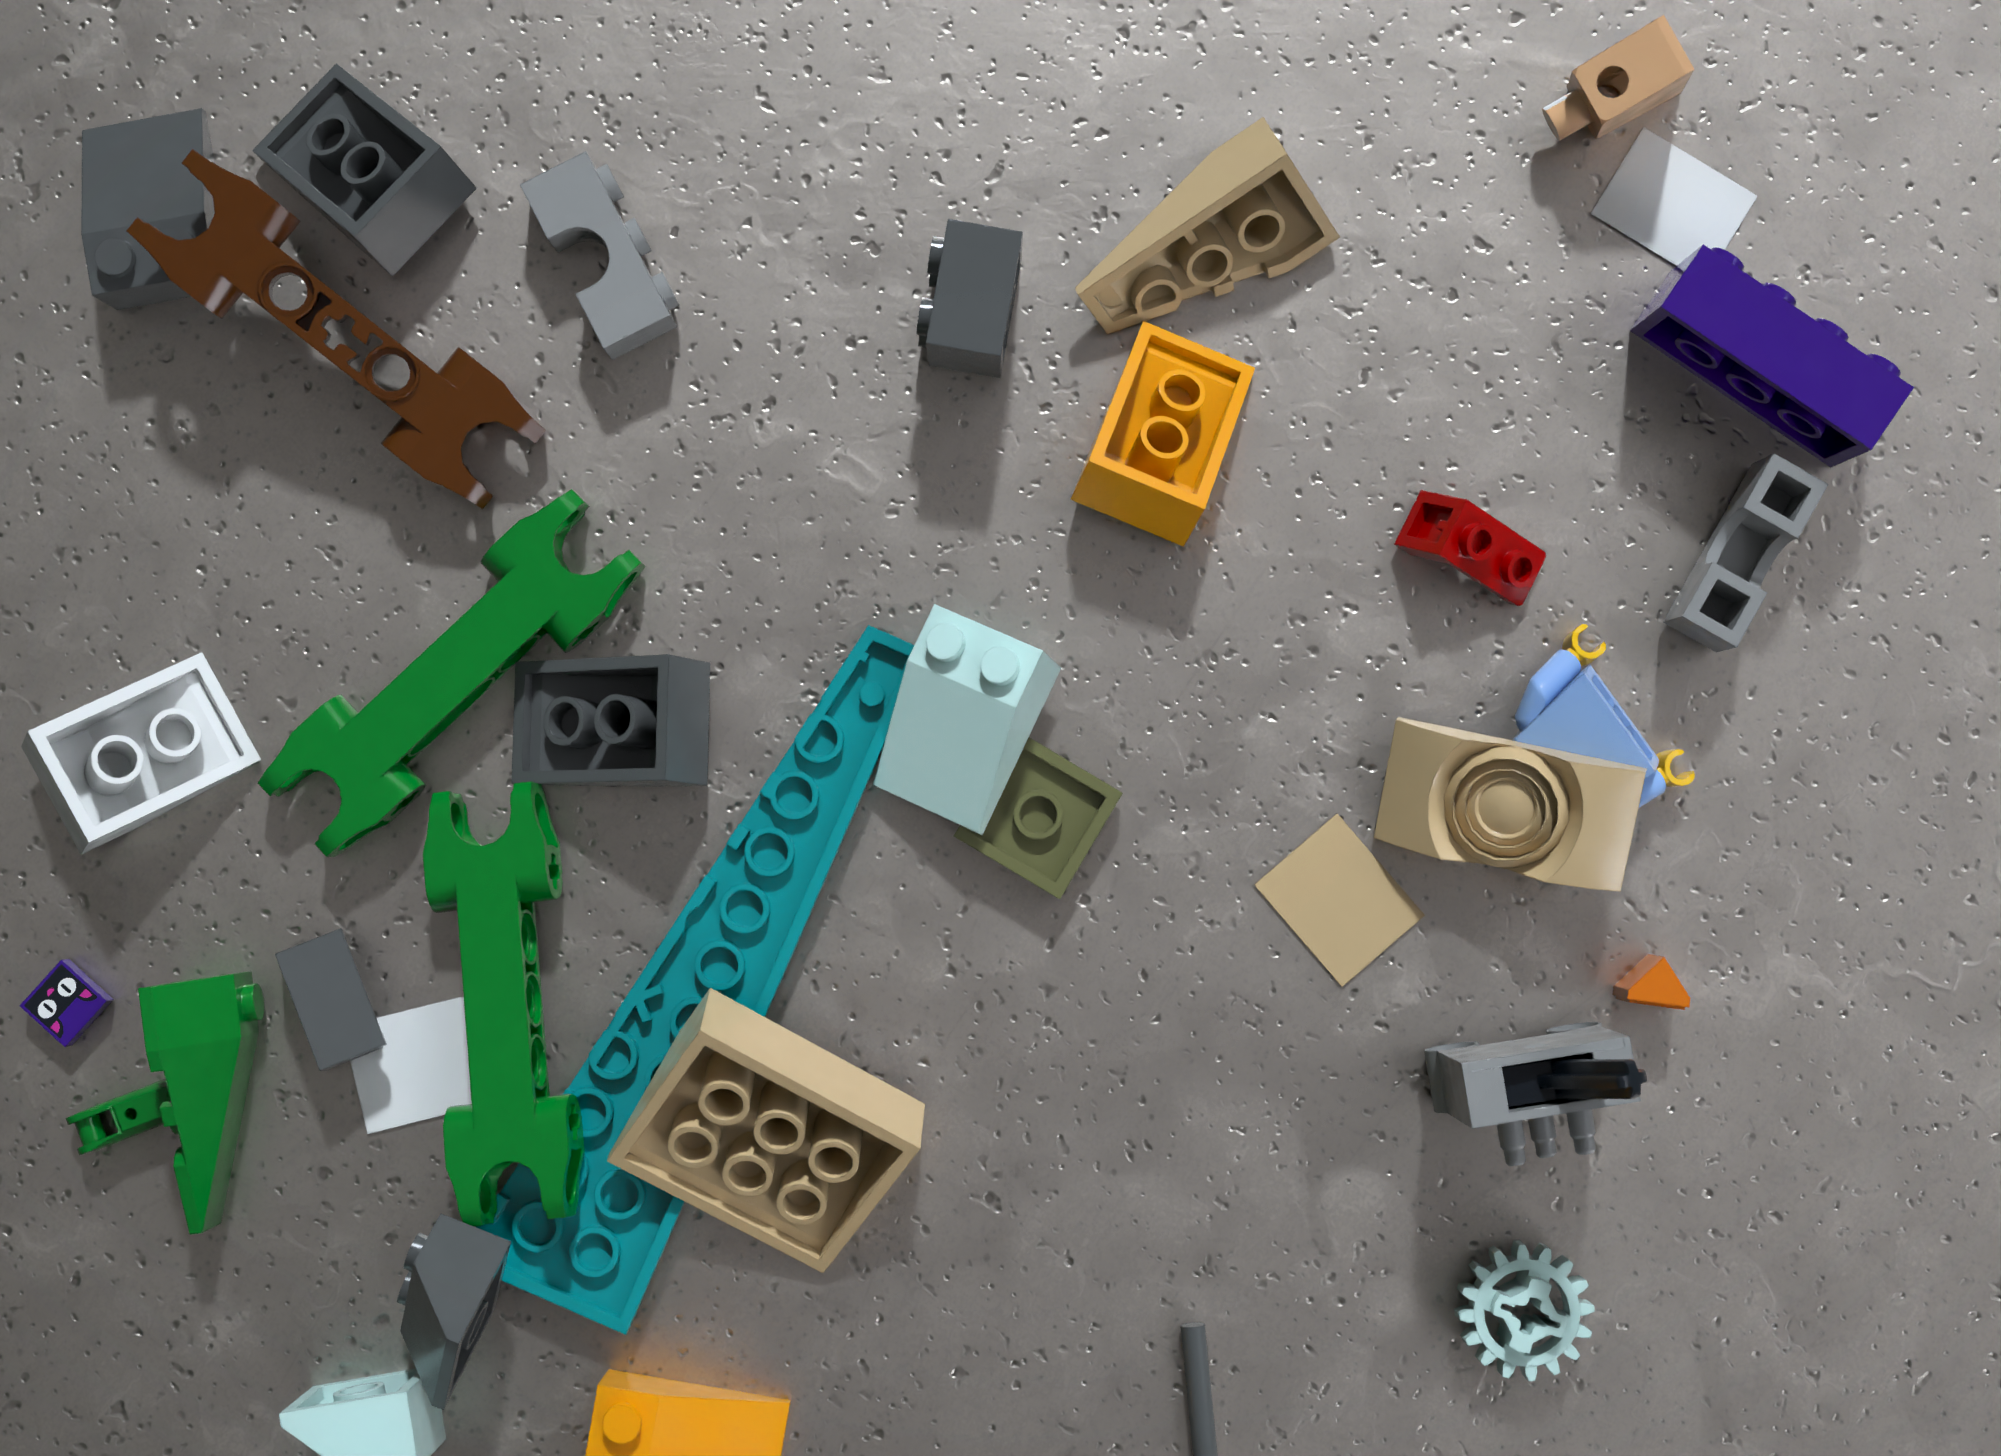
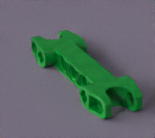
[258,489,645,857]
[423,781,585,1226]

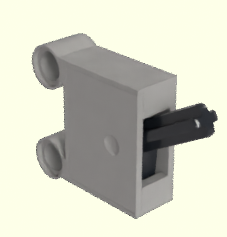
[1424,1022,1647,1166]

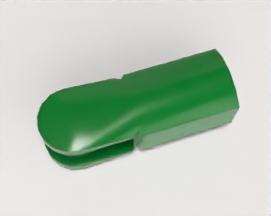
[66,1079,168,1155]

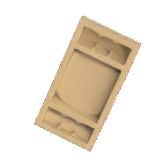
[1374,717,1647,892]

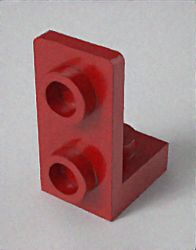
[1394,490,1546,606]

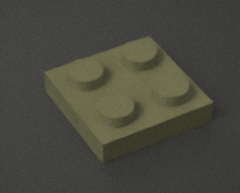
[954,737,1123,899]

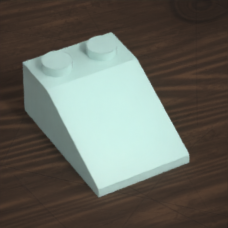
[873,604,1061,835]

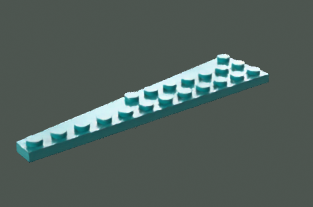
[476,625,914,1335]

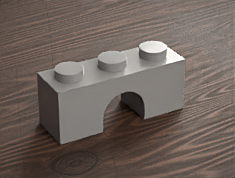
[520,151,679,360]
[1663,453,1828,652]

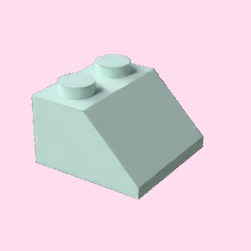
[279,1369,446,1456]

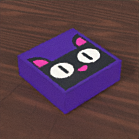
[20,959,114,1047]

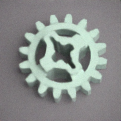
[1454,1240,1595,1381]

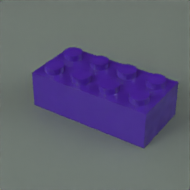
[1630,244,1914,468]

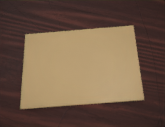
[1254,814,1425,987]

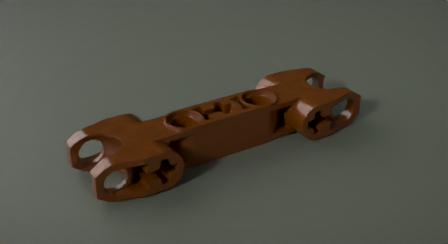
[126,149,546,510]

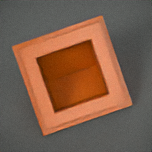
[1612,954,1691,1010]

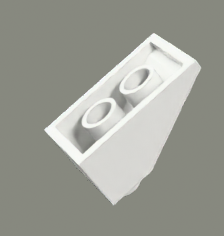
[21,652,261,855]

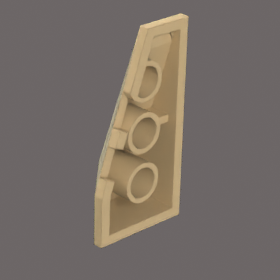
[1075,117,1340,334]

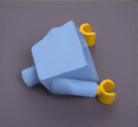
[1512,624,1695,808]

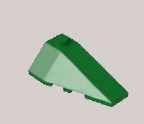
[138,971,265,1235]

